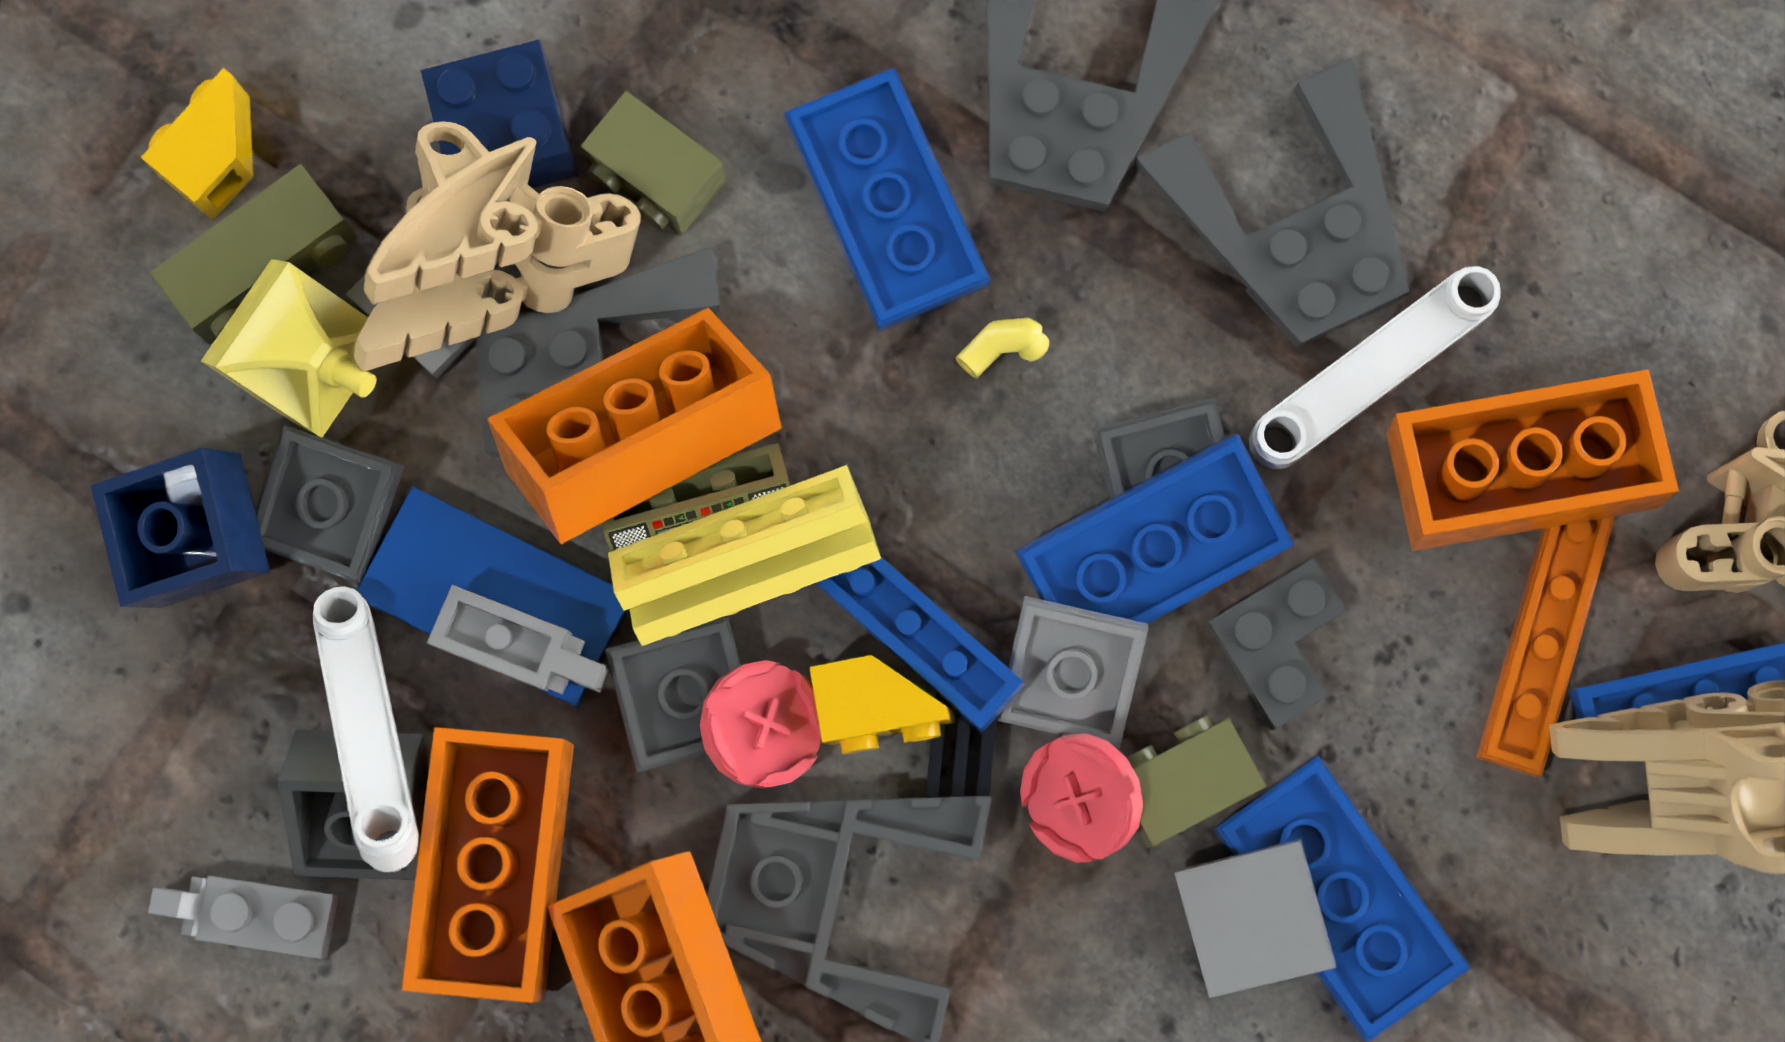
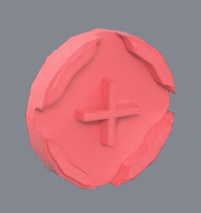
[700,660,822,789]
[1020,733,1143,863]

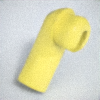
[955,317,1049,379]

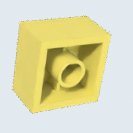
[201,259,376,438]

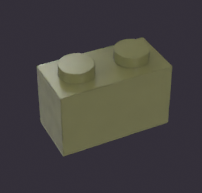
[580,91,726,236]
[1127,715,1267,849]

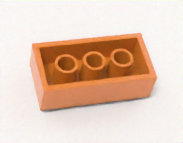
[487,308,782,544]
[1386,369,1679,551]
[402,727,574,1003]
[547,851,761,1042]

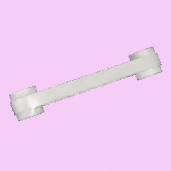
[1249,266,1501,469]
[313,586,418,872]

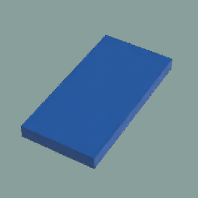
[784,67,991,332]
[1014,434,1294,623]
[356,486,629,709]
[1213,756,1471,1042]

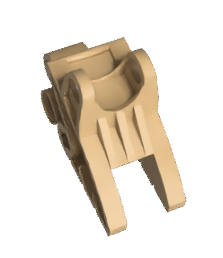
[354,121,641,372]
[1655,411,1785,593]
[1549,680,1785,874]

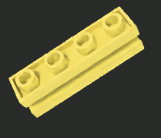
[608,465,881,646]

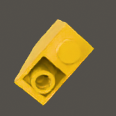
[141,68,253,221]
[809,655,955,755]

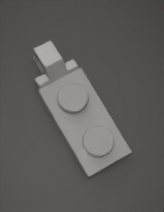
[427,585,610,695]
[148,876,339,959]

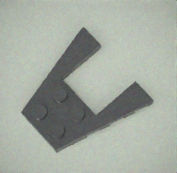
[986,0,1219,212]
[1134,58,1410,349]
[476,247,735,457]
[707,796,992,1042]

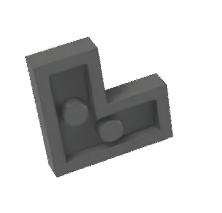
[1205,558,1348,731]

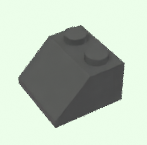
[277,730,428,880]

